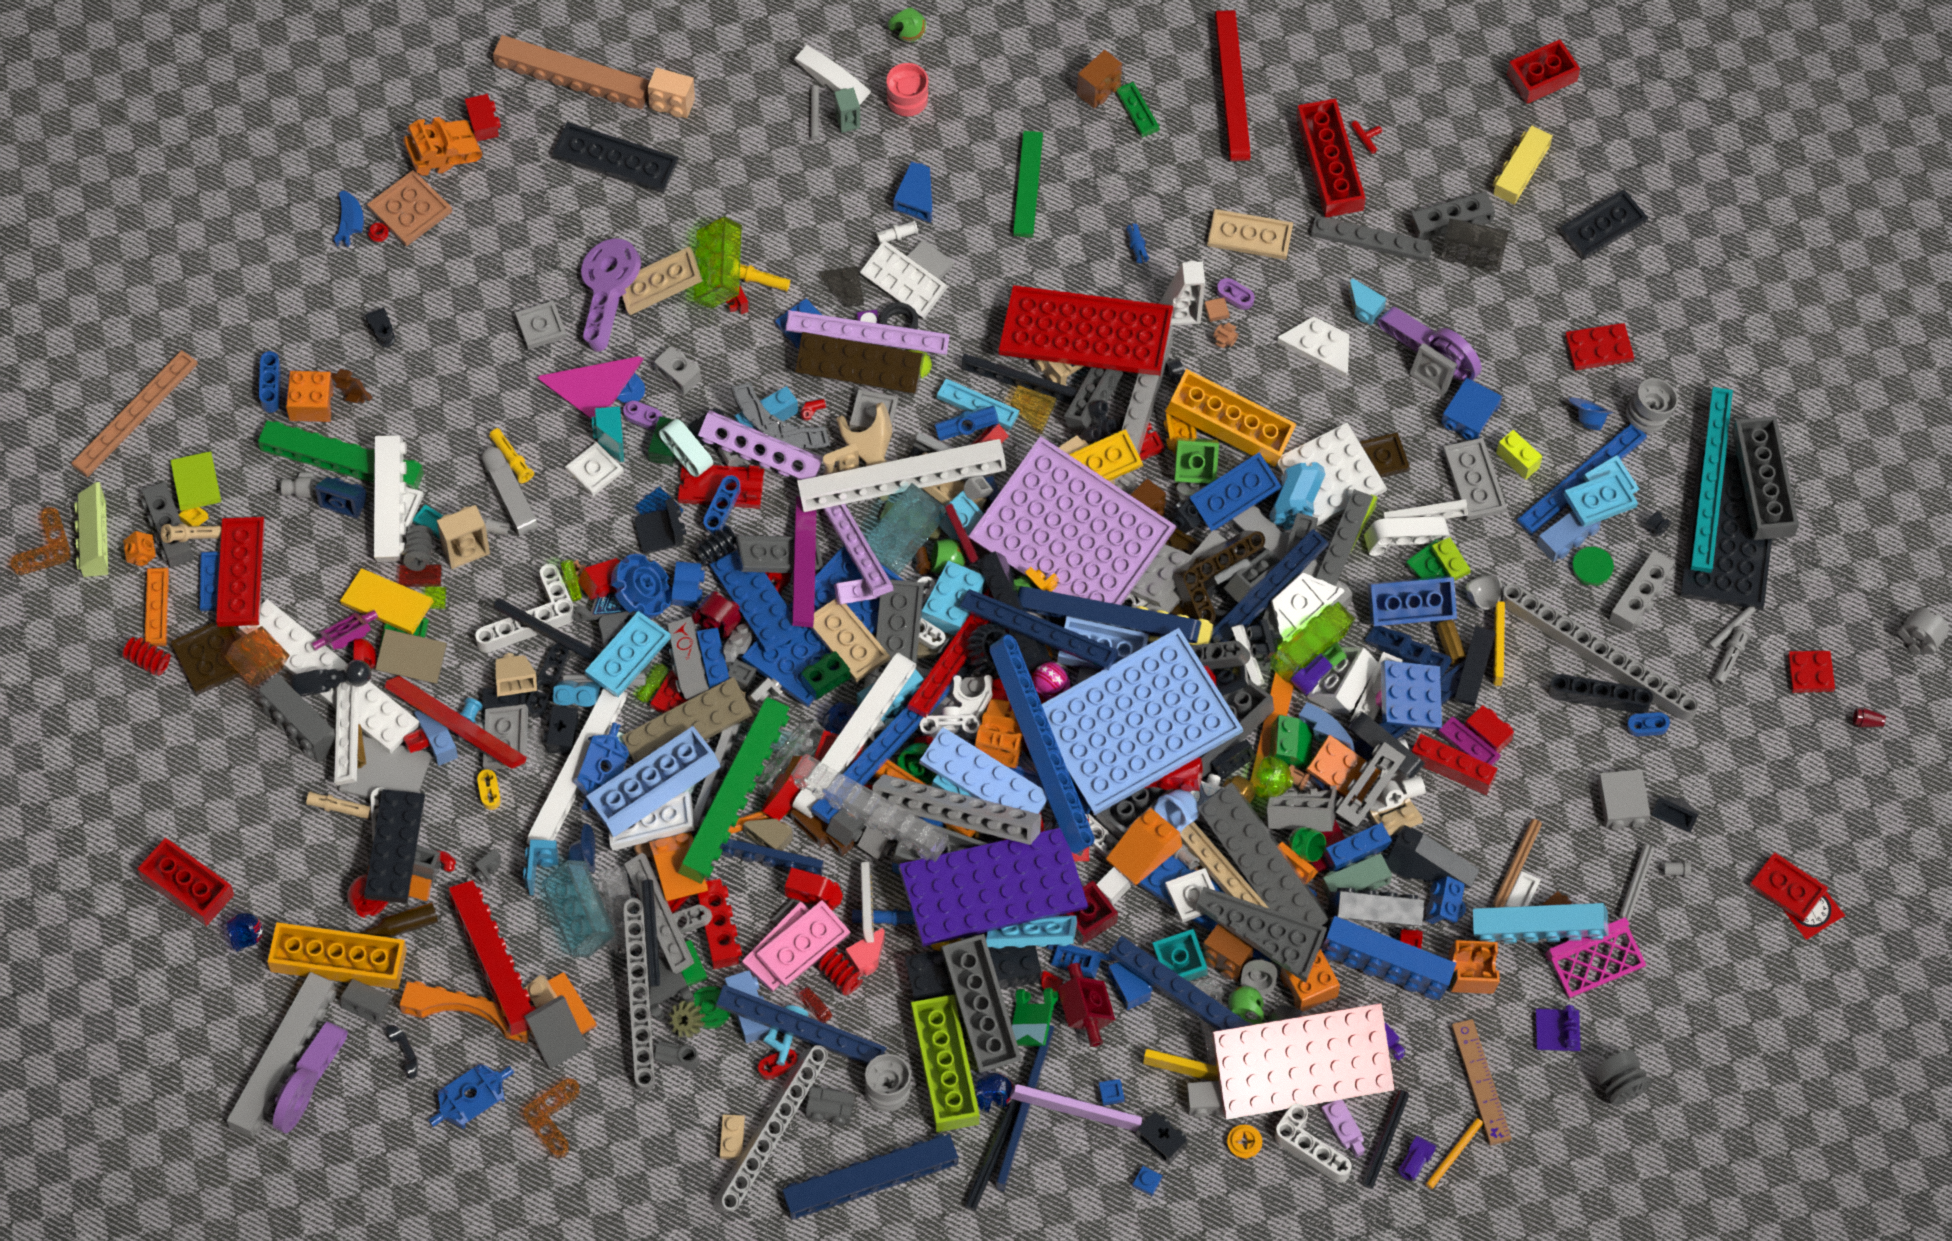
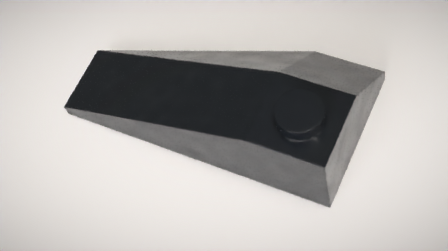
[1386,825,1480,889]

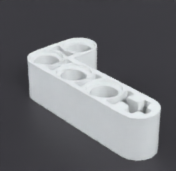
[1364,517,1450,556]
[1275,1104,1351,1183]

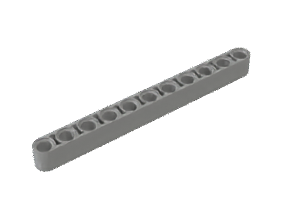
[1501,584,1699,721]

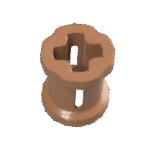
[1283,764,1311,790]

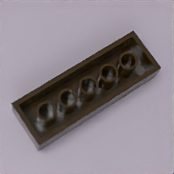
[795,332,925,394]

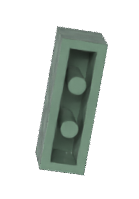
[1322,853,1392,899]

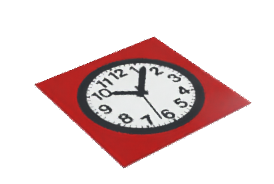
[1782,878,1846,940]

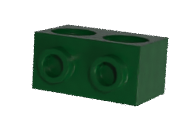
[801,651,850,701]

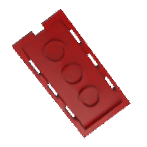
[678,465,764,509]

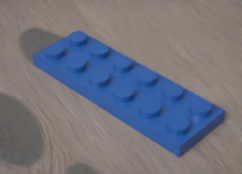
[710,550,803,653]

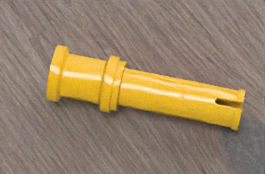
[728,260,791,292]
[489,428,534,484]

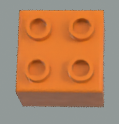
[286,371,334,422]
[1449,940,1500,994]
[1280,949,1340,1012]

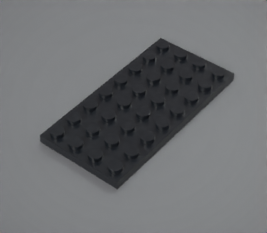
[1680,449,1772,610]

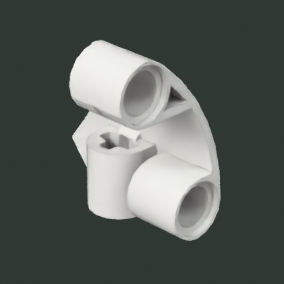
[1369,739,1426,812]

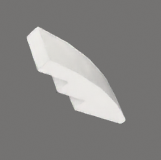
[794,45,871,105]

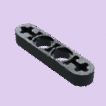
[526,643,569,718]

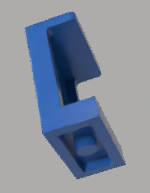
[1441,378,1502,440]

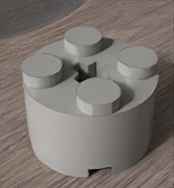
[1898,607,1949,655]

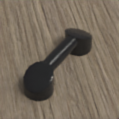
[385,1025,418,1080]

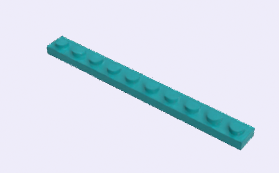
[1691,387,1733,573]

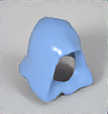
[1154,789,1200,834]

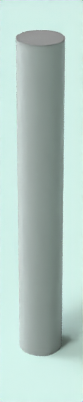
[811,85,819,140]
[1708,607,1756,650]

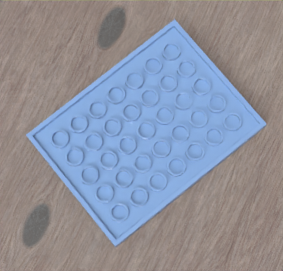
[1042,628,1243,815]

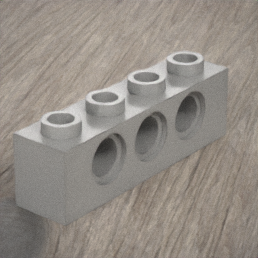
[1609,550,1675,633]

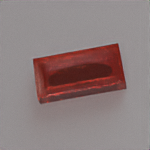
[399,565,442,587]

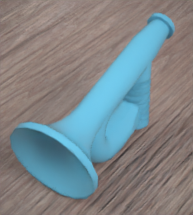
[763,1005,809,1066]

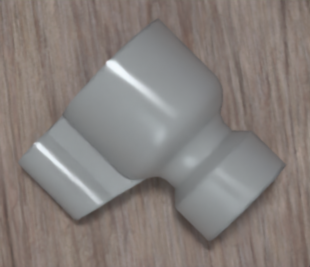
[281,472,314,498]

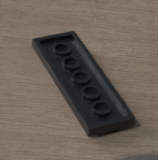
[552,122,679,193]
[364,789,425,904]

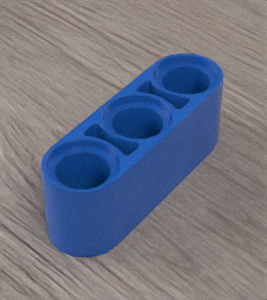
[259,351,281,413]
[703,475,741,535]

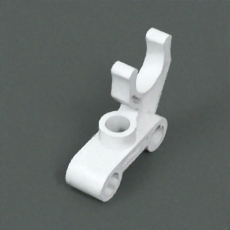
[920,675,993,740]

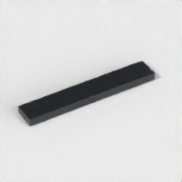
[962,353,1079,404]

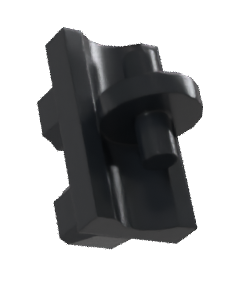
[1246,619,1283,663]

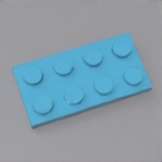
[585,611,671,698]
[986,916,1077,948]

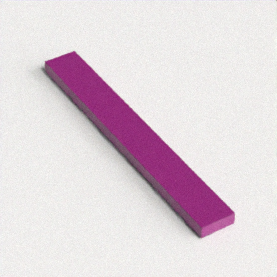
[792,496,816,628]

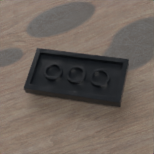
[1560,189,1648,260]

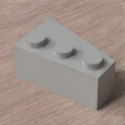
[1267,785,1337,832]

